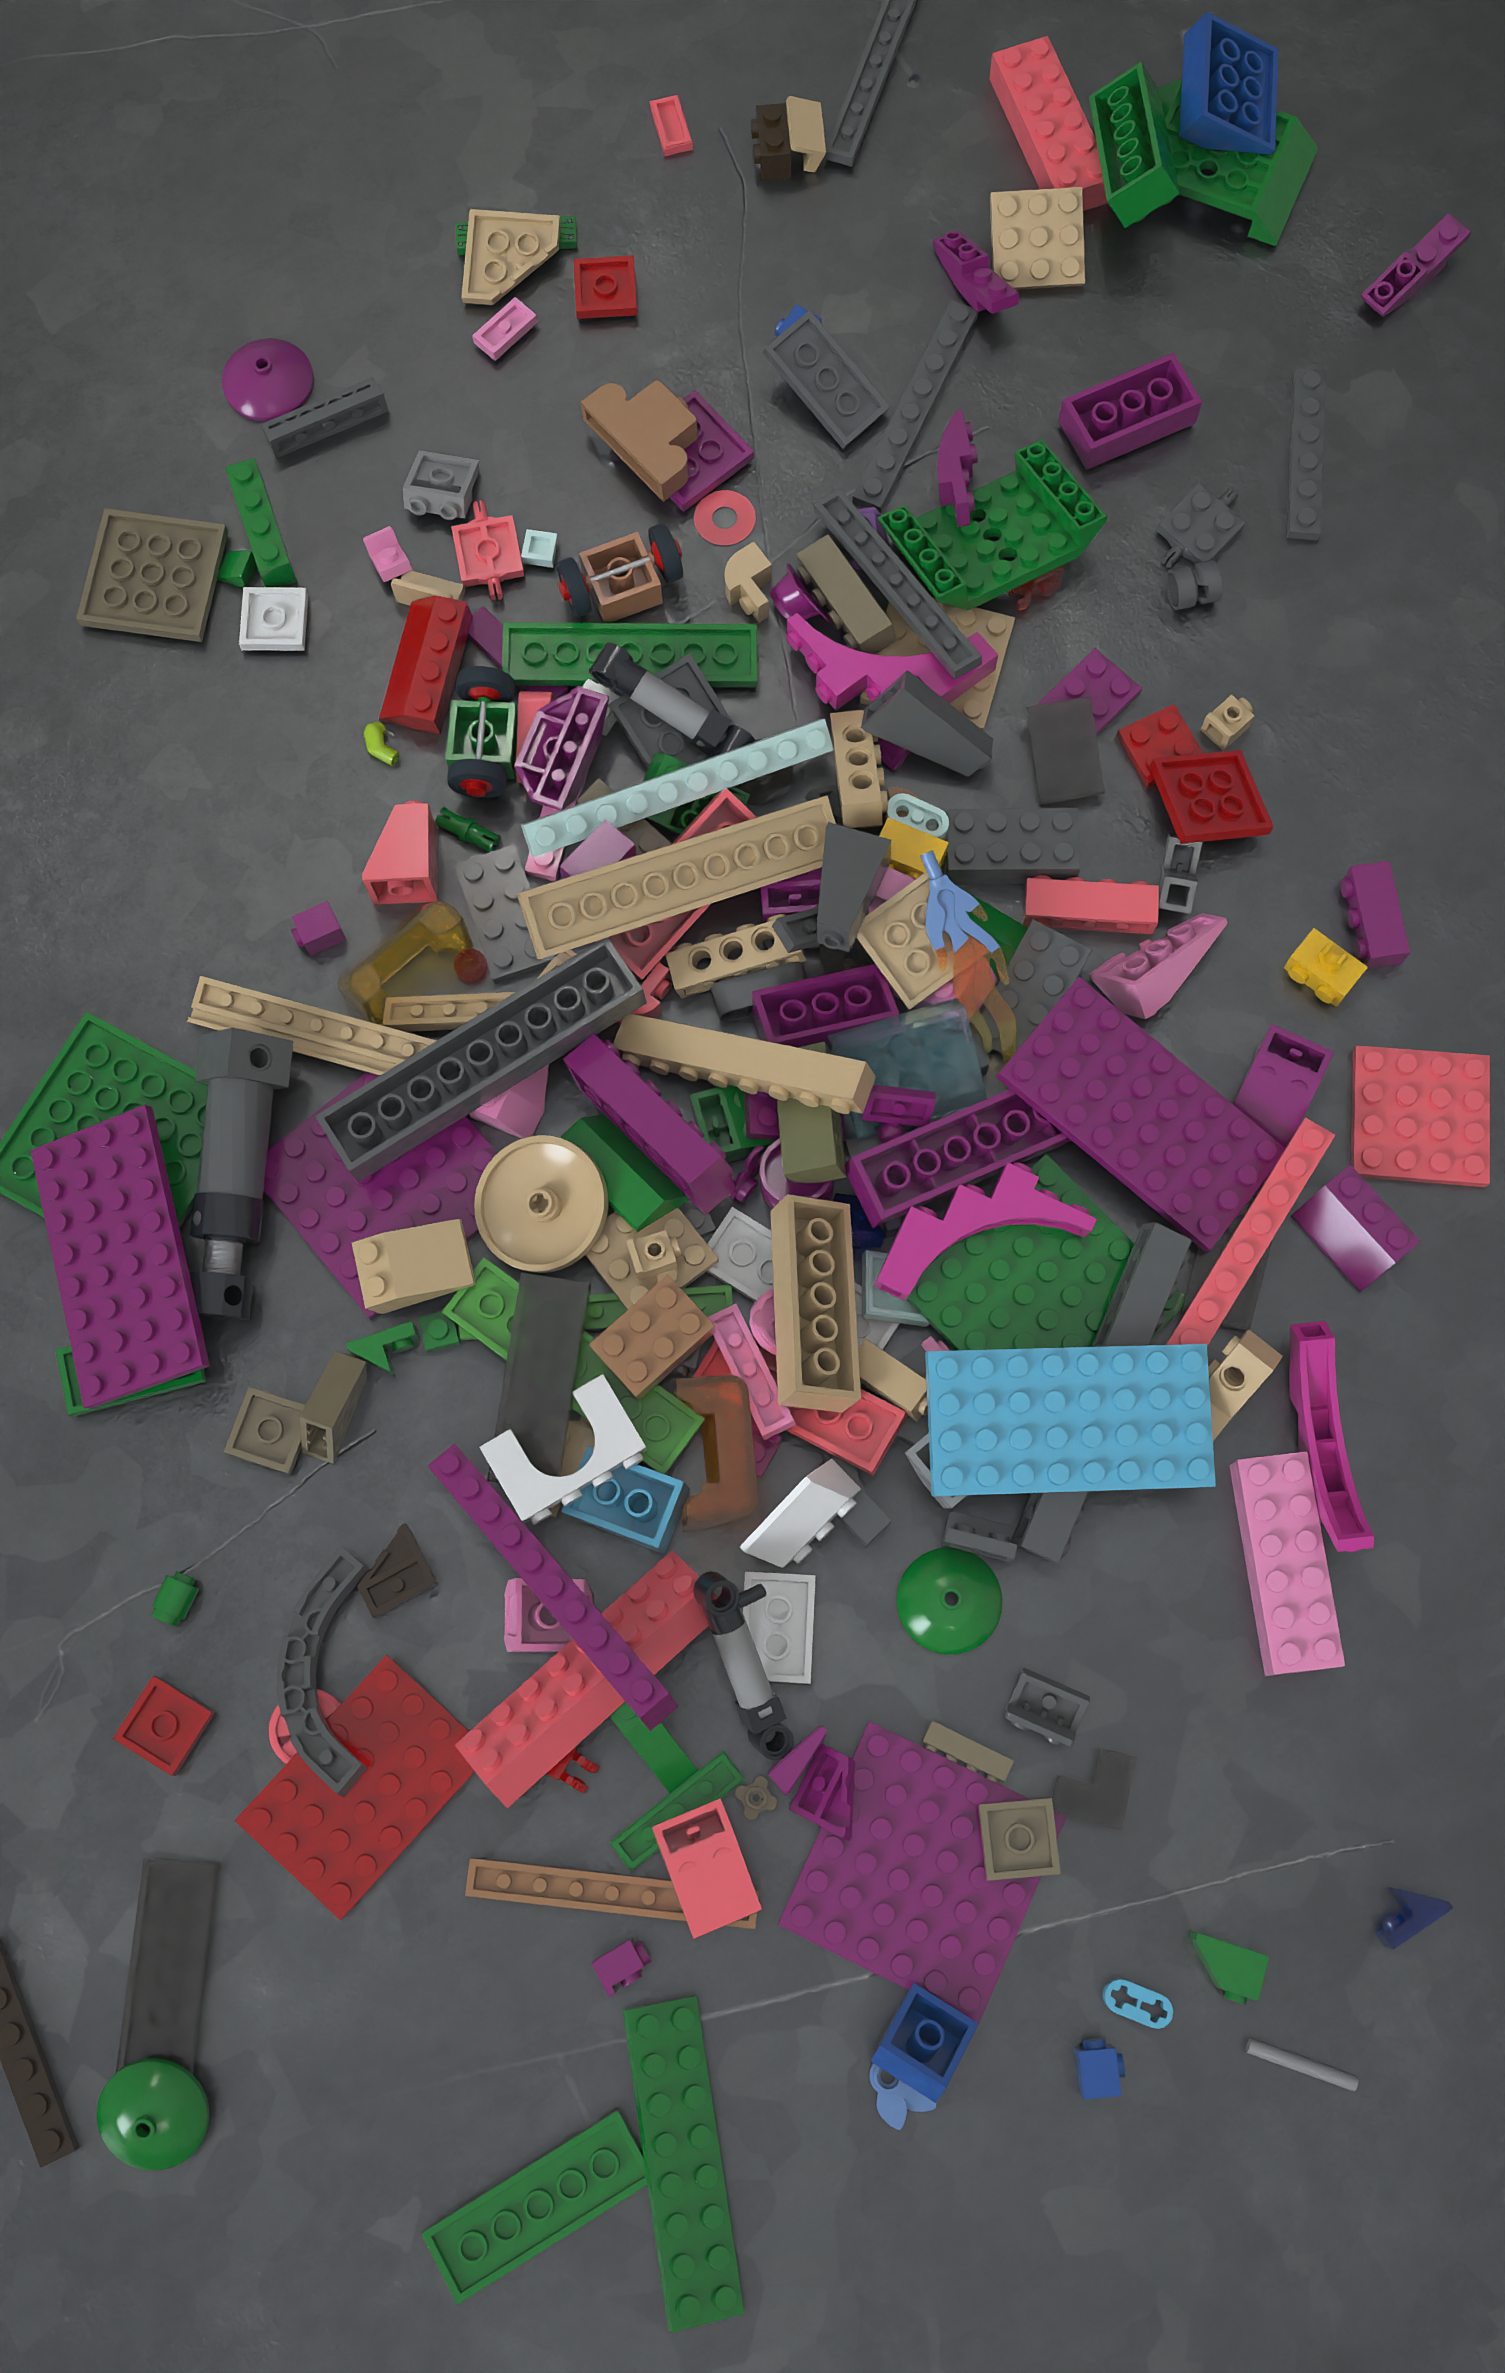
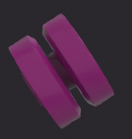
[759,1138,834,1210]

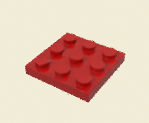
[1149,750,1274,844]

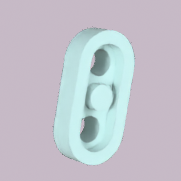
[886,793,949,839]

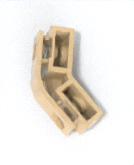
[1208,1330,1283,1441]

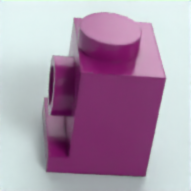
[591,1938,652,1997]

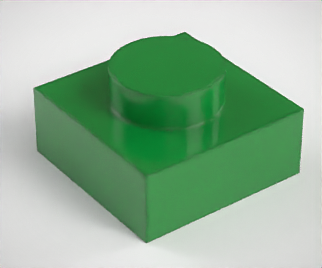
[418,1312,461,1353]

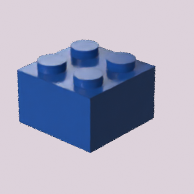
[870,1983,978,2103]

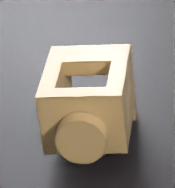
[1200,694,1255,751]
[626,1230,682,1281]

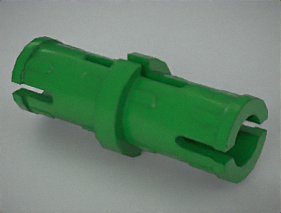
[435,807,501,852]

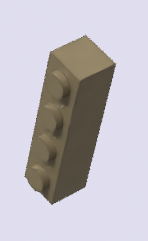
[922,1720,1014,1784]

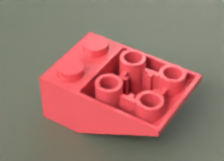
[652,1798,762,1939]

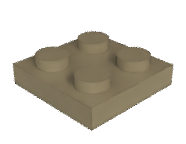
[224,1386,305,1475]
[978,1798,1061,1881]

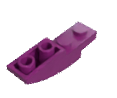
[1361,213,1471,317]
[933,231,1019,314]
[937,410,978,527]

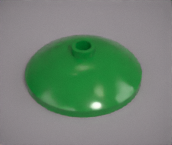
[896,1547,1002,1655]
[97,2058,210,2171]

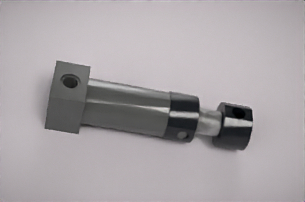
[189,1028,301,1321]

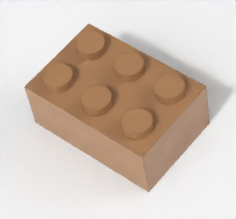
[589,1274,716,1401]

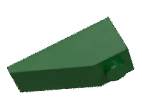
[610,1702,698,1793]

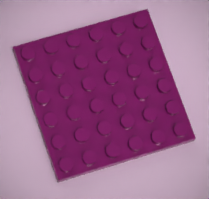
[264,1072,498,1320]
[778,1721,1067,2025]

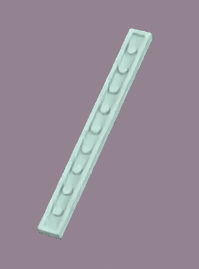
[521,719,834,857]

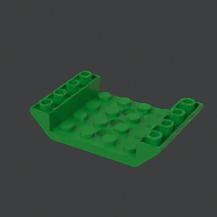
[1158,78,1318,246]
[877,439,1107,611]

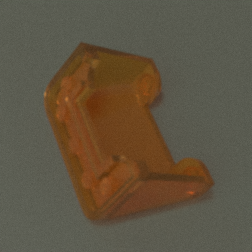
[671,1375,758,1531]

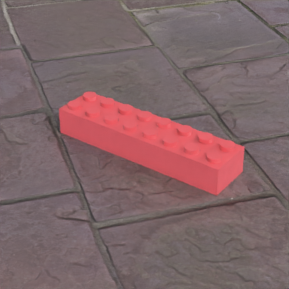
[455,1550,718,1809]

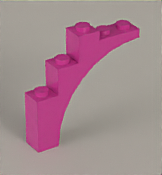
[786,613,998,710]
[873,1162,1097,1301]
[1289,1321,1374,1552]

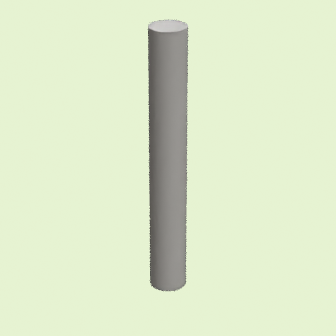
[1246,2038,1359,2092]

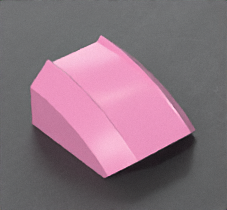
[504,1578,593,1652]

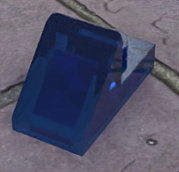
[833,1193,885,1249]
[1376,1887,1453,1949]

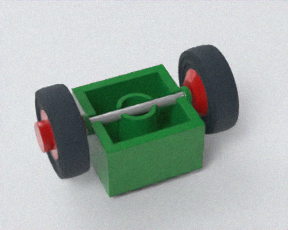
[446,666,518,798]

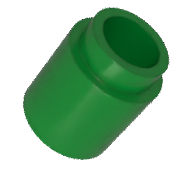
[151,1571,199,1627]

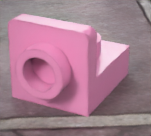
[363,526,412,582]

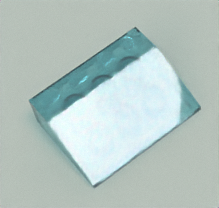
[827,998,987,1140]

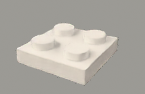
[239,587,308,651]

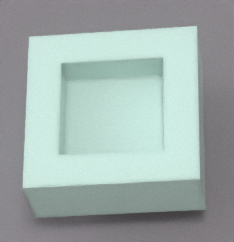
[521,529,558,568]

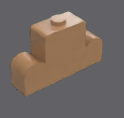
[581,380,698,502]

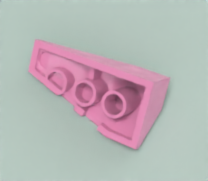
[1090,913,1228,1019]
[469,1064,549,1139]

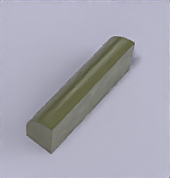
[777,1041,846,1183]

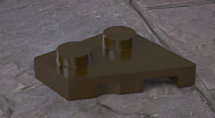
[357,1523,438,1618]

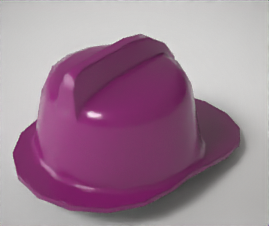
[770,563,833,625]

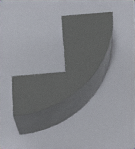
[1158,832,1203,914]

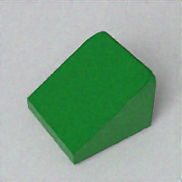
[217,550,256,588]

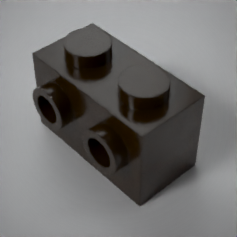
[751,103,791,181]

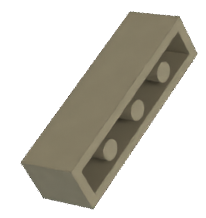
[796,534,897,654]

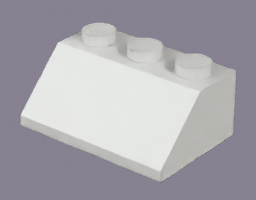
[740,1459,861,1568]

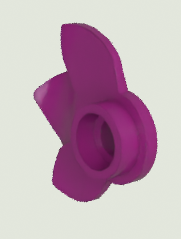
[729,1146,765,1203]

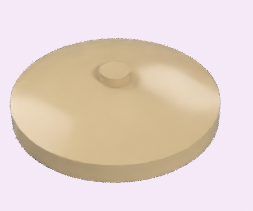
[474,1135,608,1273]

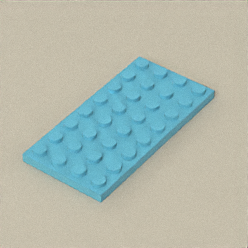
[925,1344,1216,1496]

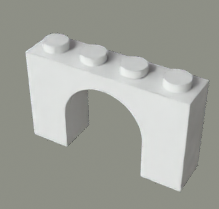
[479,1374,647,1525]

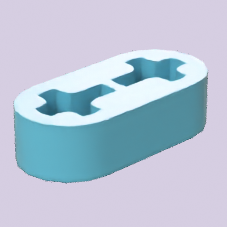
[1102,1978,1173,2029]

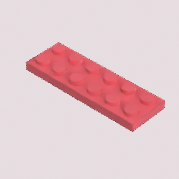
[692,1333,907,1476]

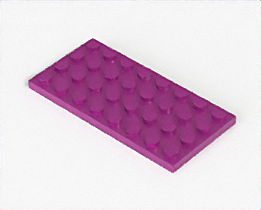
[995,977,1285,1252]
[31,1105,210,1409]

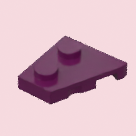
[789,1743,855,1841]

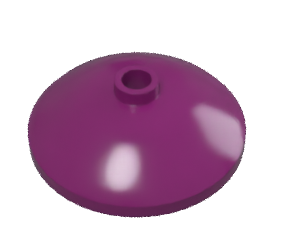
[222,338,314,422]

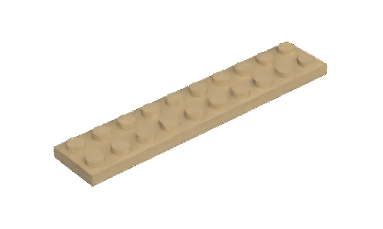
[517,795,836,959]

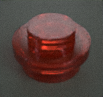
[454,949,487,981]

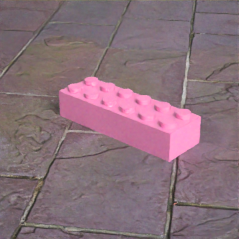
[1229,1452,1345,1676]

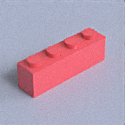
[1022,875,1159,934]

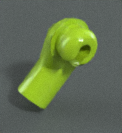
[363,721,400,766]

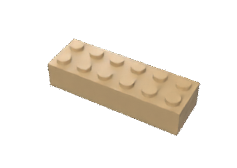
[770,1194,861,1413]

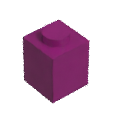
[291,901,346,956]

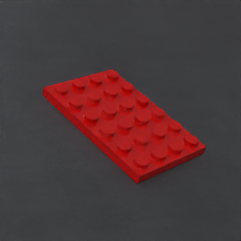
[234,1654,474,1920]

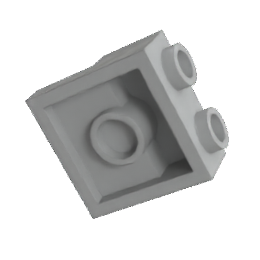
[403,450,480,520]

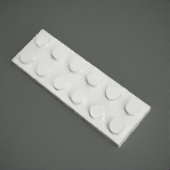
[706,1207,900,1350]

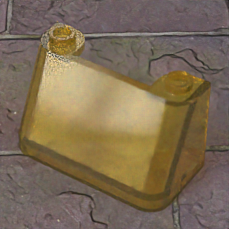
[337,901,474,1025]

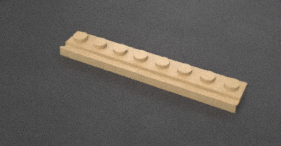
[187,976,437,1075]

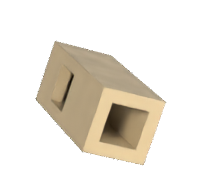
[858,1339,928,1422]

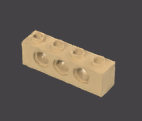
[830,710,888,828]
[666,914,807,999]

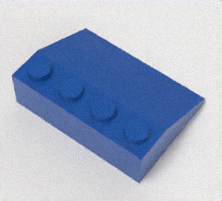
[1179,12,1279,154]

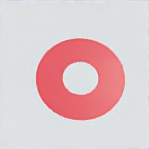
[694,490,756,545]

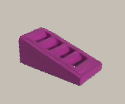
[768,1726,827,1795]

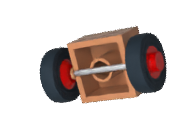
[557,523,683,623]

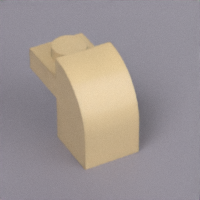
[724,542,772,623]

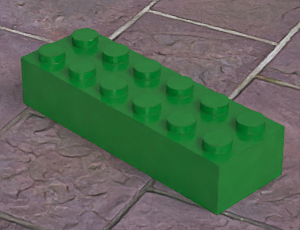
[1089,61,1180,228]

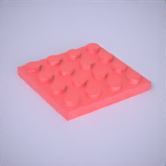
[1351,1045,1490,1187]

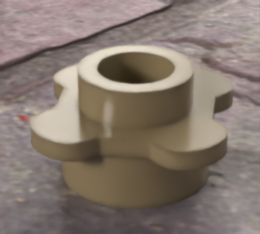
[735,1776,777,1820]

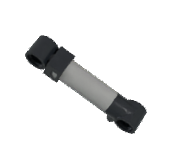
[589,643,756,757]
[693,1571,794,1760]

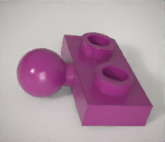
[861,1085,936,1144]

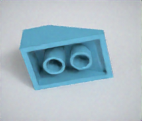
[561,1446,690,1555]

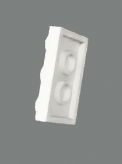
[743,1572,816,1684]

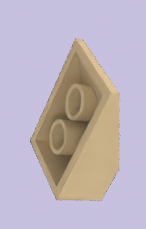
[352,1219,476,1314]

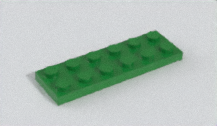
[421,2109,647,2305]

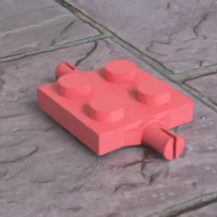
[451,500,524,601]

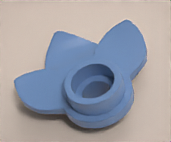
[869,2063,936,2130]

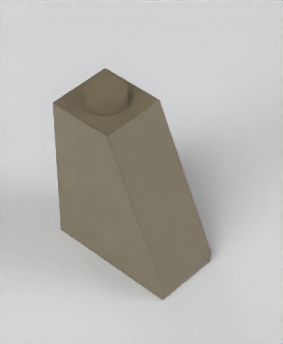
[299,1351,367,1464]

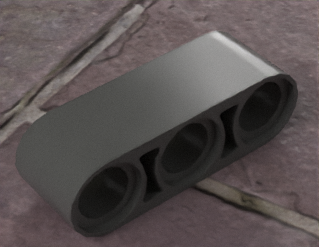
[711,962,807,1021]

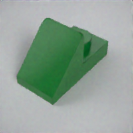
[346,1321,421,1376]

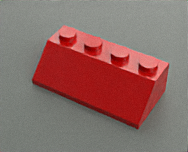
[379,595,473,735]

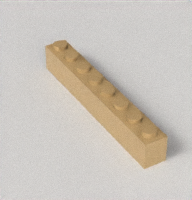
[613,1014,876,1114]

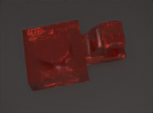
[1008,566,1064,610]

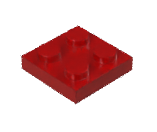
[574,255,637,319]
[1116,704,1203,788]
[113,1675,215,1776]

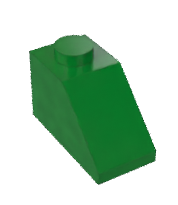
[1189,1930,1269,2005]

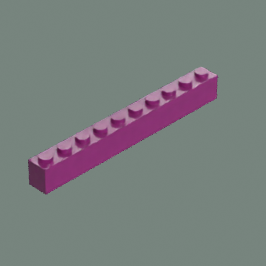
[428,1443,679,1732]

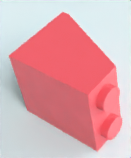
[362,801,438,905]

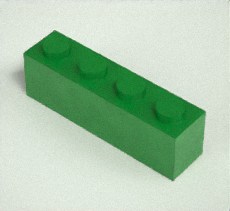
[225,458,297,587]

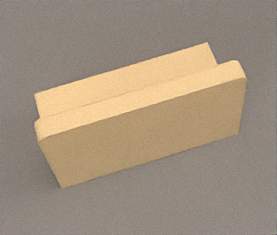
[786,96,826,173]
[391,571,465,606]

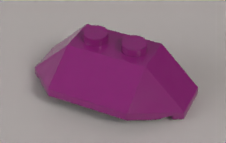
[514,686,609,811]

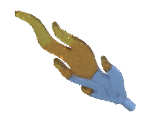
[920,850,1017,1064]

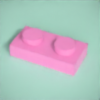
[472,297,538,361]

